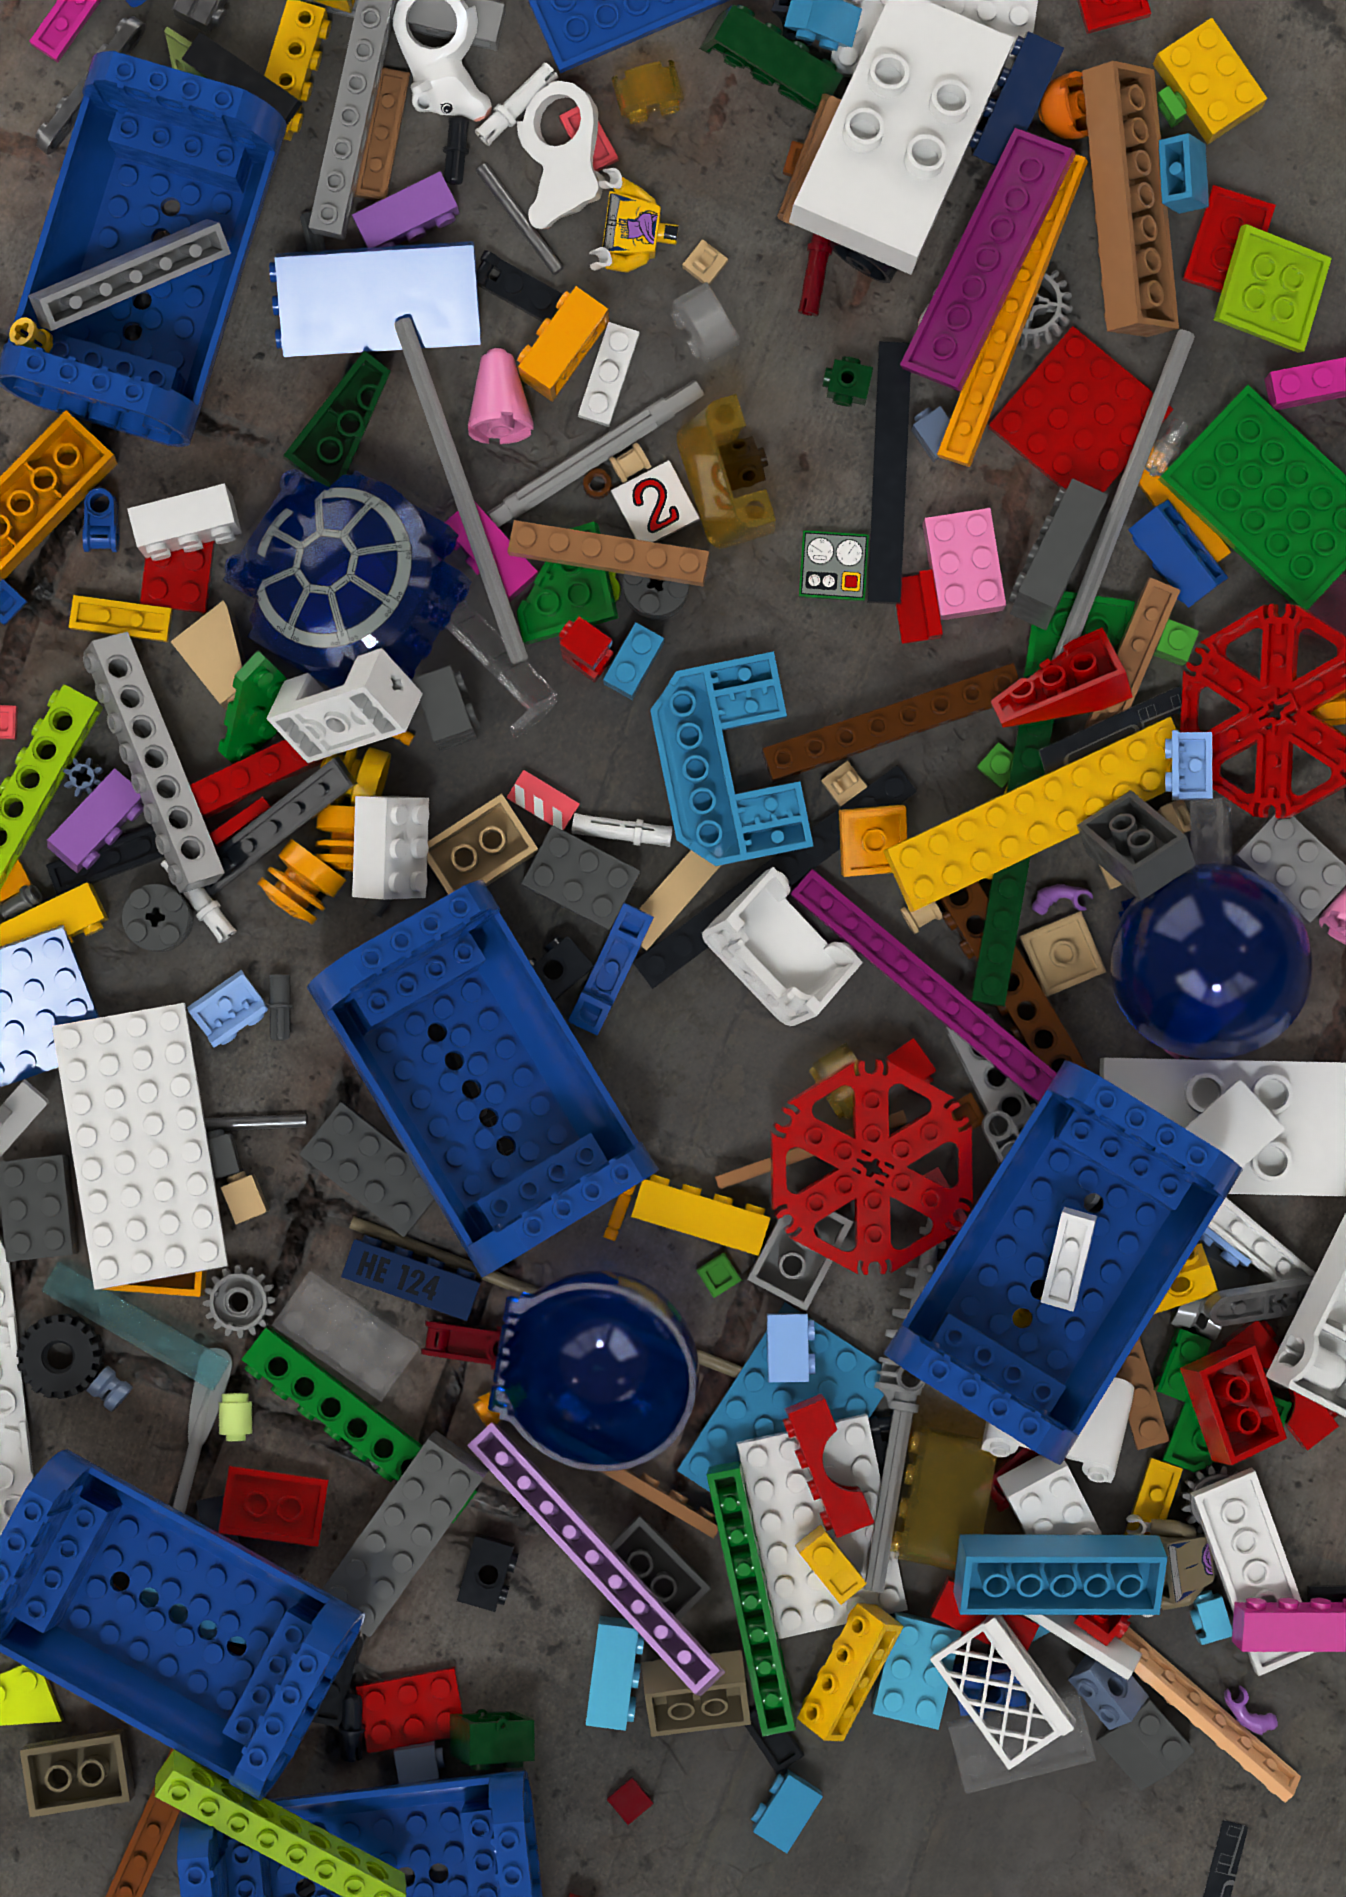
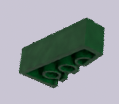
[699,4,844,114]
[283,351,391,499]

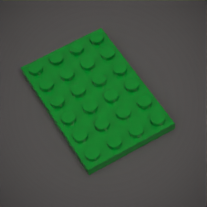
[1158,385,1346,610]

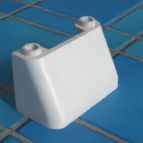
[702,867,863,1026]
[981,1377,1134,1483]

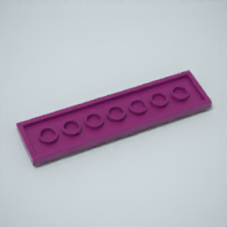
[900,128,1076,392]

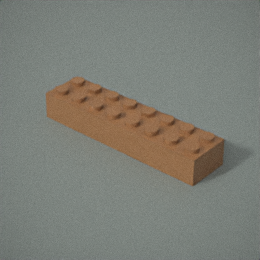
[1082,61,1179,337]

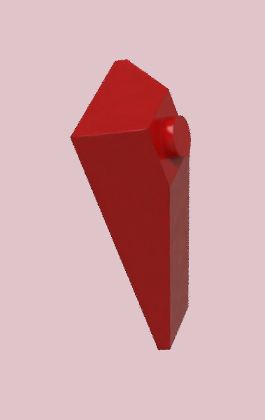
[991,627,1133,728]

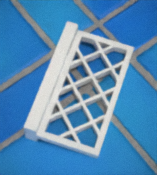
[930,1615,1076,1770]

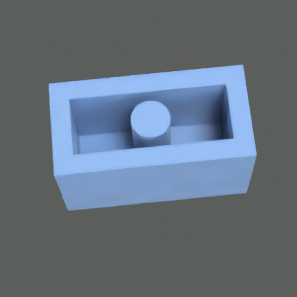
[767,1313,815,1382]

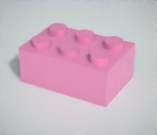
[922,508,1006,620]

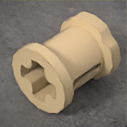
[609,442,651,484]
[900,902,943,935]

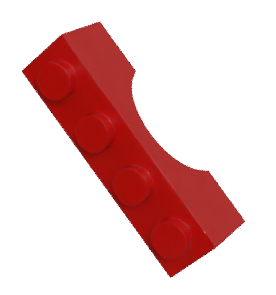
[558,616,614,683]
[190,739,324,819]
[1221,1320,1339,1451]
[782,1394,875,1538]

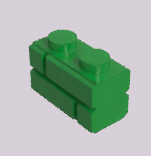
[1153,1327,1211,1403]

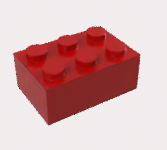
[1180,1342,1287,1465]

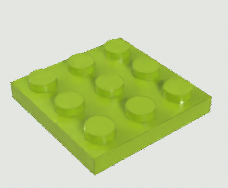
[1213,224,1332,353]

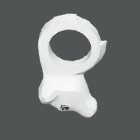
[393,0,492,122]
[517,81,605,229]

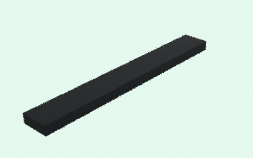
[867,341,911,605]

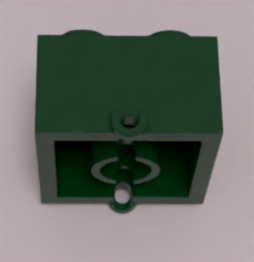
[450,1709,535,1770]

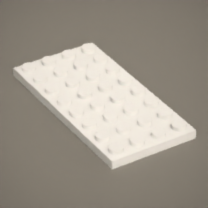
[52,1003,229,1290]

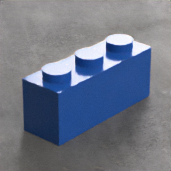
[1128,500,1228,608]

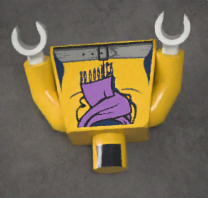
[589,168,679,273]

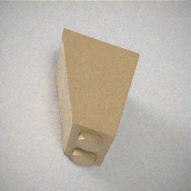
[171,601,246,711]

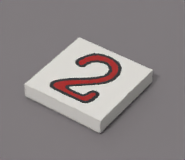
[611,460,700,543]

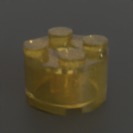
[611,60,685,125]
[809,1042,859,1120]

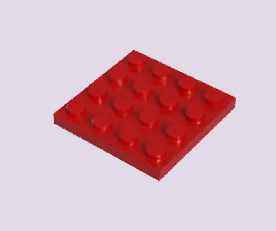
[988,326,1174,493]

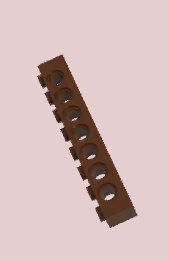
[761,663,1019,783]
[935,881,1090,1071]

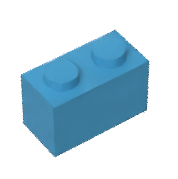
[784,0,862,51]
[1159,133,1209,214]
[603,622,664,700]
[751,1769,823,1854]

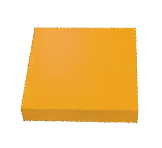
[839,805,907,877]

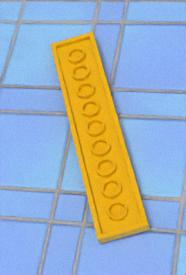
[883,717,1177,912]

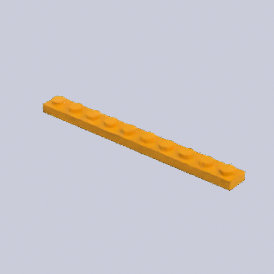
[937,155,1088,467]

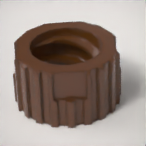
[583,468,612,500]

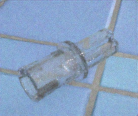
[1145,419,1189,477]

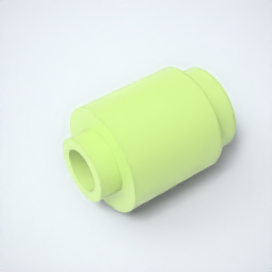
[219,1393,253,1441]

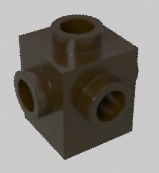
[715,436,768,492]

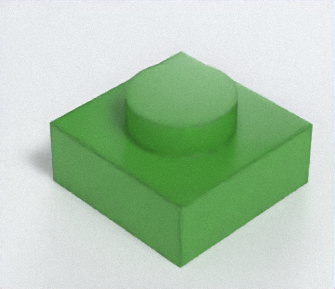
[1157,86,1187,128]
[976,742,1013,789]

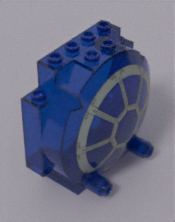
[223,469,472,690]

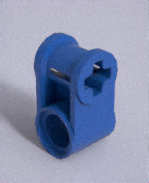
[82,488,120,552]

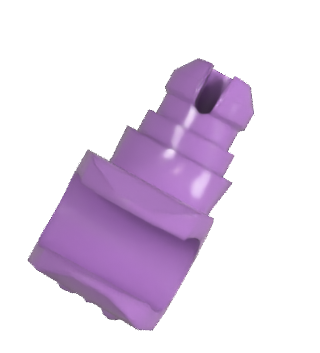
[1032,884,1093,915]
[1224,1686,1278,1735]

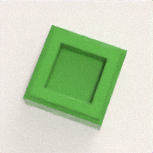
[696,1252,742,1298]

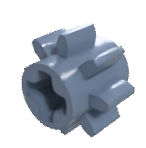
[63,758,104,798]

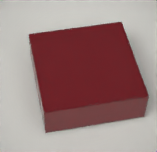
[607,1776,654,1825]

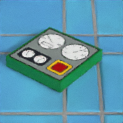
[799,530,869,602]

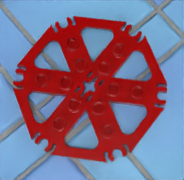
[1180,604,1346,819]
[770,1059,973,1275]

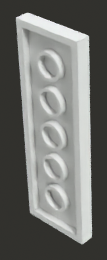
[1190,1468,1314,1676]

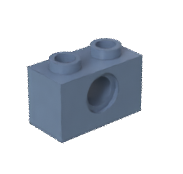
[1068,1654,1149,1730]

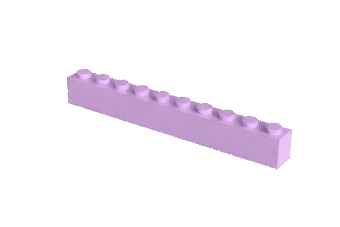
[467,1422,725,1696]

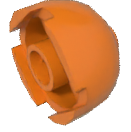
[1038,71,1088,140]

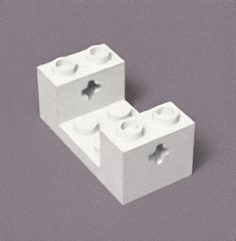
[266,648,423,763]

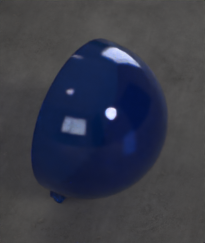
[1110,863,1313,1059]
[488,1270,700,1472]

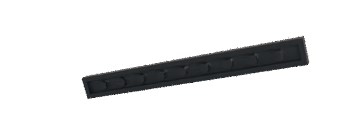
[633,765,917,989]

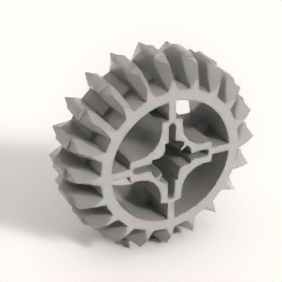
[1019,267,1073,350]

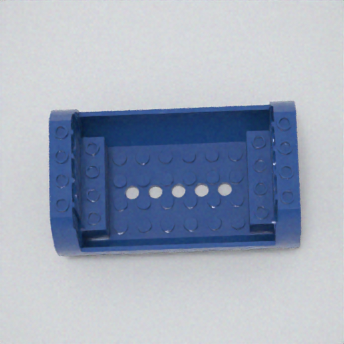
[0,51,287,447]
[307,880,659,1278]
[883,1061,1243,1465]
[0,1449,365,1801]
[177,1770,543,1897]

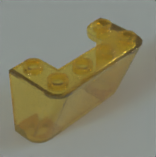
[676,394,776,548]
[890,1425,997,1572]

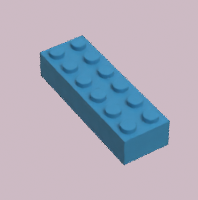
[953,1534,1168,1615]

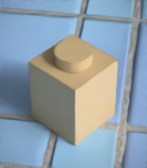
[221,1171,270,1224]

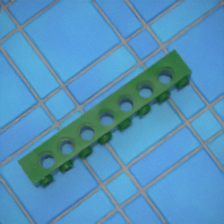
[241,1326,479,1524]
[706,1461,797,1737]

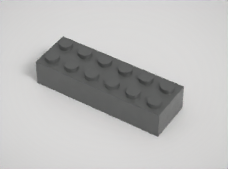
[322,1430,489,1638]

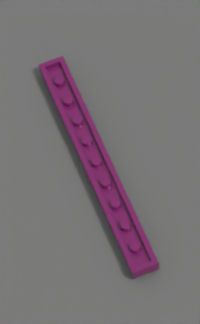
[791,869,1057,1103]

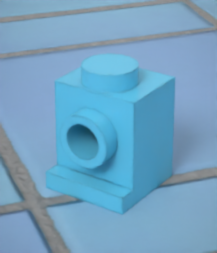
[1190,1590,1232,1645]

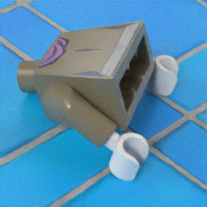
[1126,1514,1215,1617]

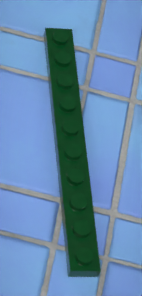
[971,675,1054,1007]

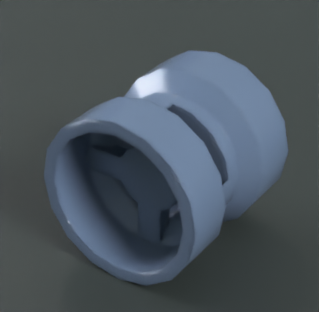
[86,1366,133,1412]

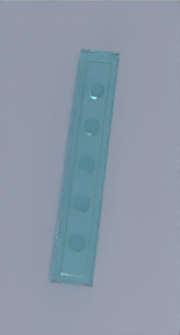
[41,1262,231,1391]

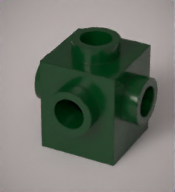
[822,356,873,407]

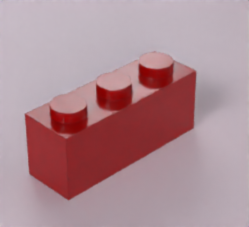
[930,1576,1040,1651]

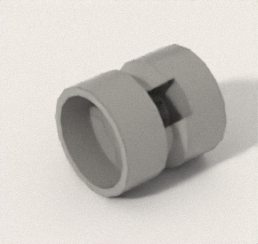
[1170,1296,1222,1341]

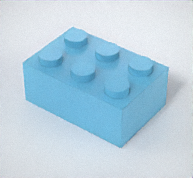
[871,1612,961,1730]
[586,1616,644,1731]

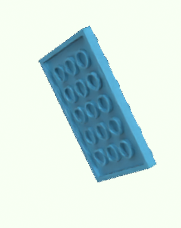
[677,1302,884,1492]

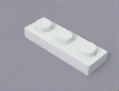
[578,322,640,427]
[1041,1207,1097,1312]

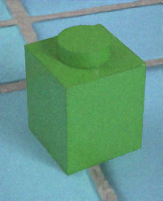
[1153,619,1199,666]

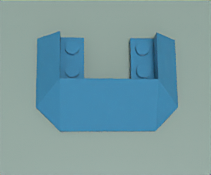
[650,651,814,866]

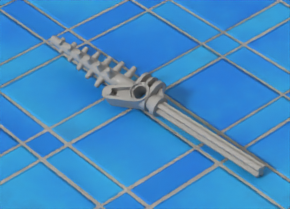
[864,1217,946,1593]

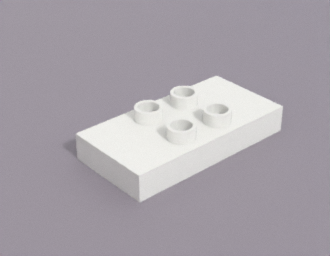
[789,0,1015,275]
[1100,1058,1346,1196]

